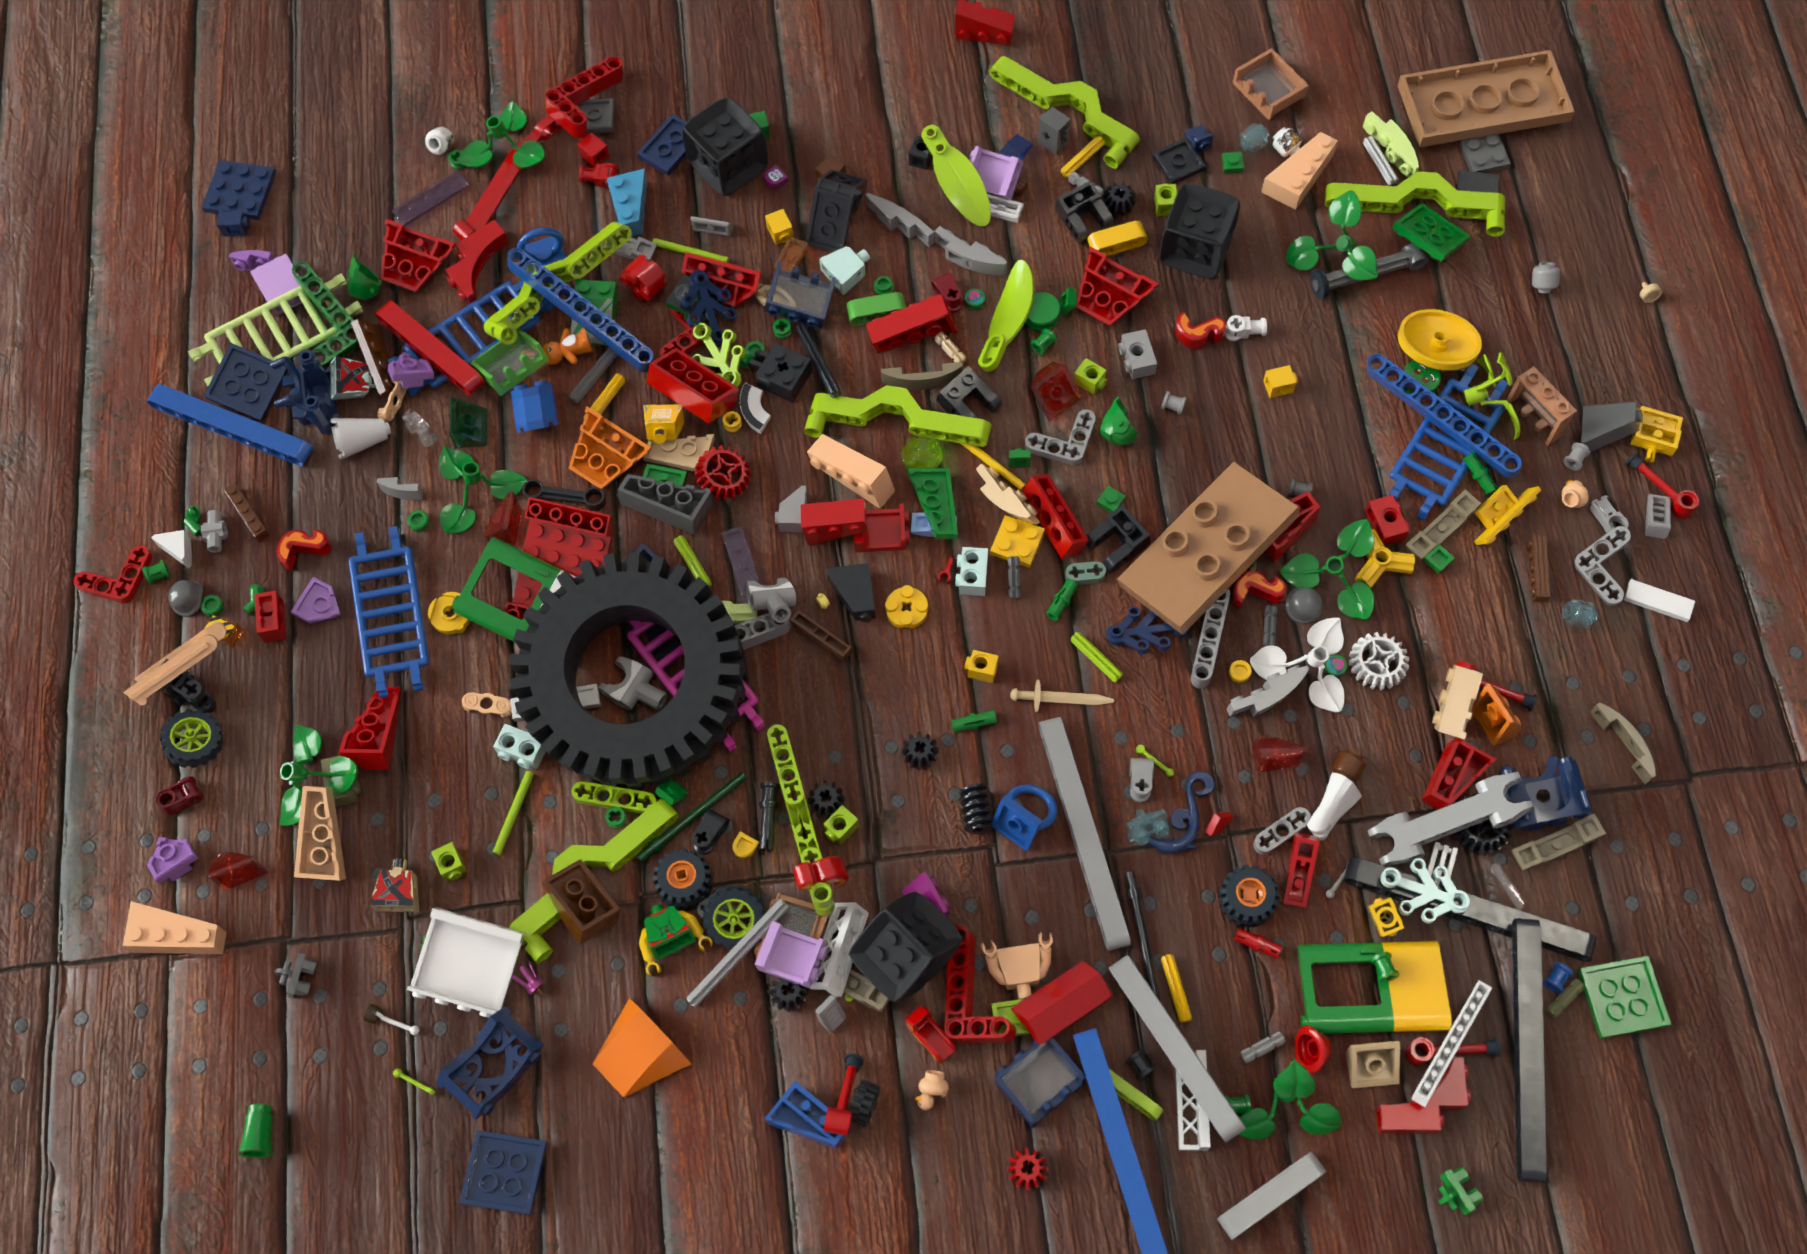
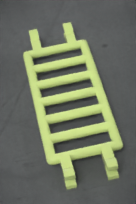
[188,273,363,386]

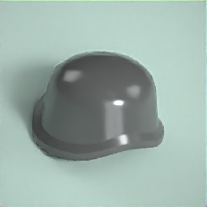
[168,580,203,617]
[1285,587,1323,624]

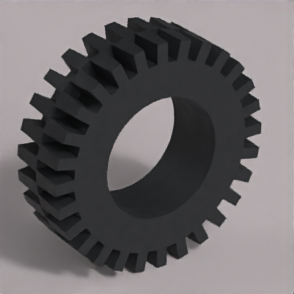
[509,552,747,789]

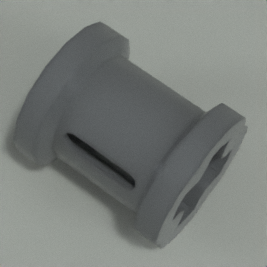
[1287,478,1313,497]

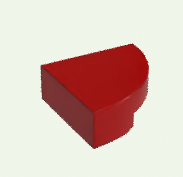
[1206,811,1233,836]

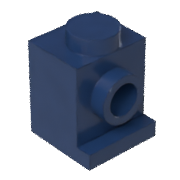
[217,209,250,236]

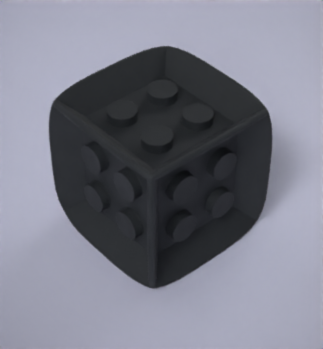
[682,97,769,196]
[1159,183,1240,278]
[849,892,963,1002]

